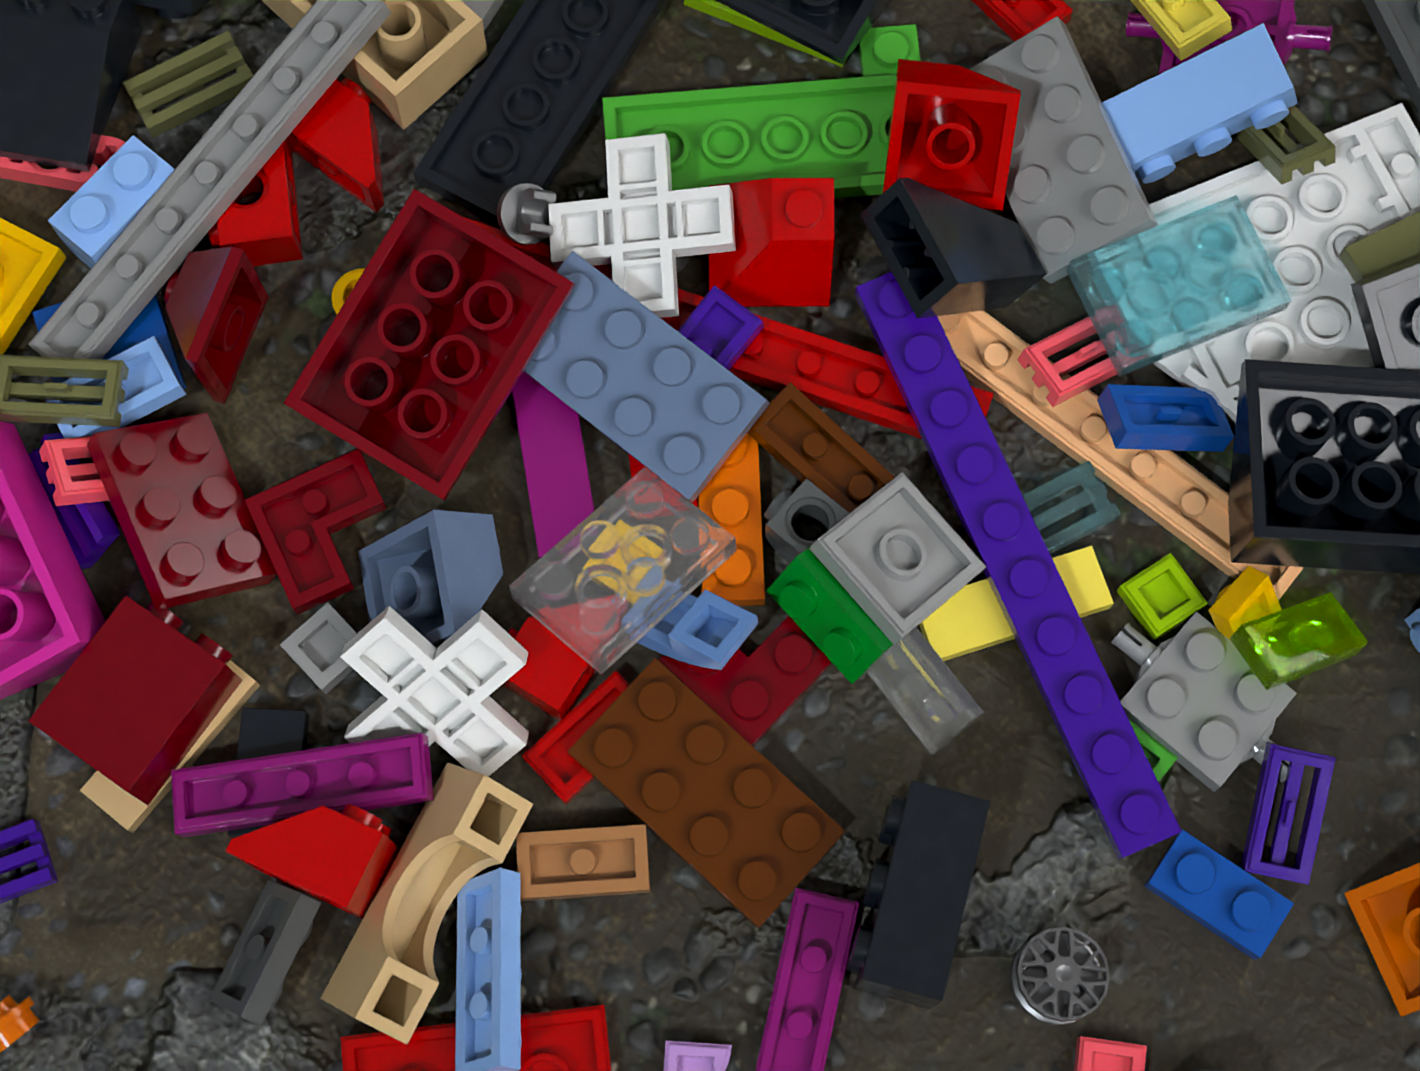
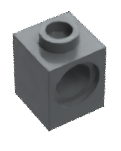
[764,478,850,563]

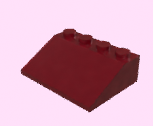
[283,189,575,501]

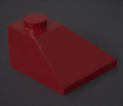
[165,246,269,404]

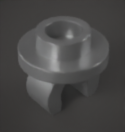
[497,183,556,245]

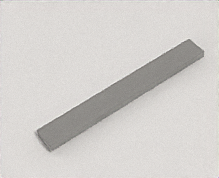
[28,0,391,379]

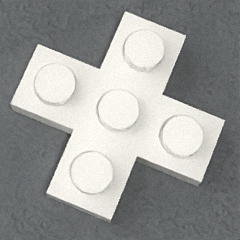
[548,133,736,318]
[340,606,529,776]

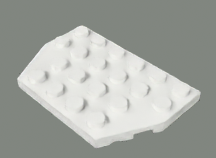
[1088,103,1420,426]

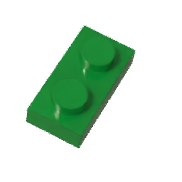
[766,546,893,684]

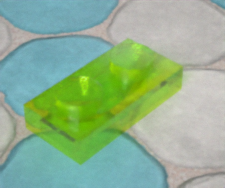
[1230,592,1368,690]

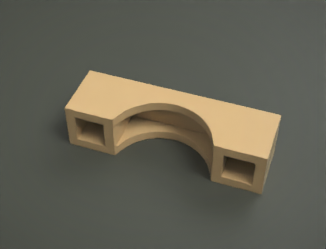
[320,763,533,1044]

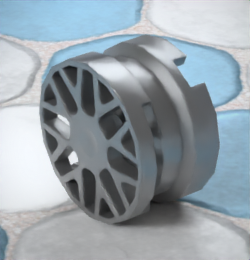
[1009,927,1110,1026]

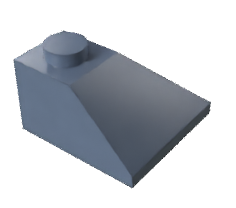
[358,510,503,647]

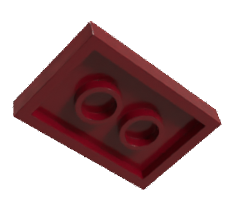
[87,413,277,611]

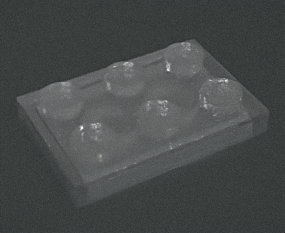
[509,466,737,675]

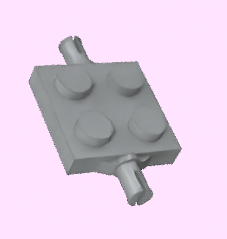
[1111,612,1297,792]

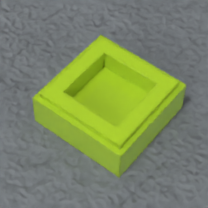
[1117,553,1208,641]

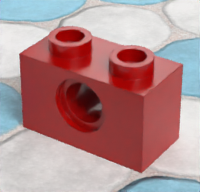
[208,138,304,266]

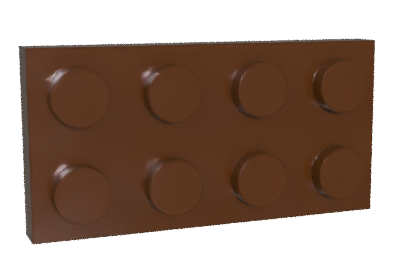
[568,658,845,929]

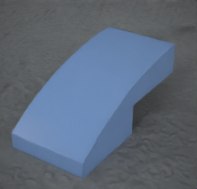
[622,578,759,670]

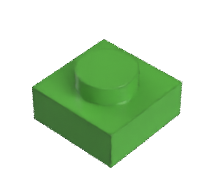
[857,24,921,77]

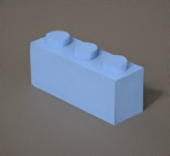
[1102,23,1298,183]

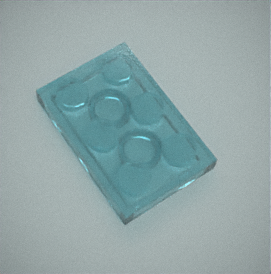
[1066,195,1292,376]

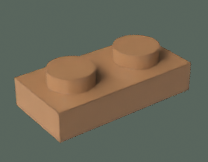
[516,824,650,901]

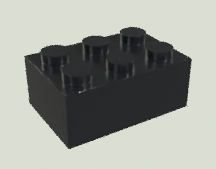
[846,780,990,1010]

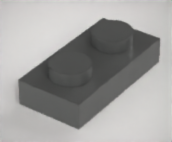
[209,879,321,1026]

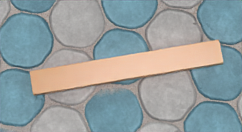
[937,310,1304,601]

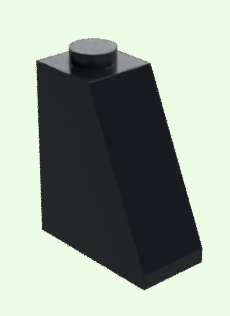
[860,178,1047,319]

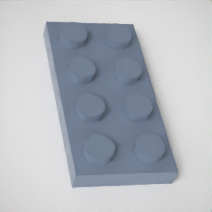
[524,251,770,502]

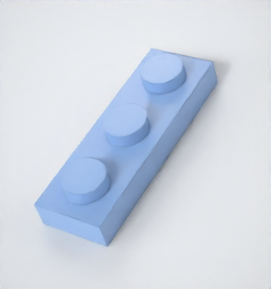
[455,868,522,1071]

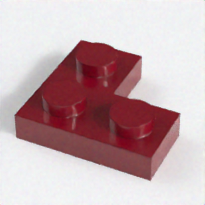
[244,449,387,615]
[659,616,833,747]

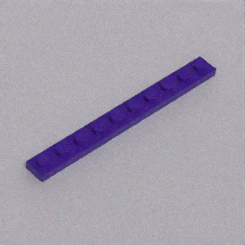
[855,272,1182,860]

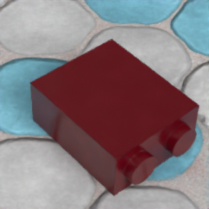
[28,596,243,805]

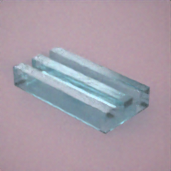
[1022,461,1121,554]

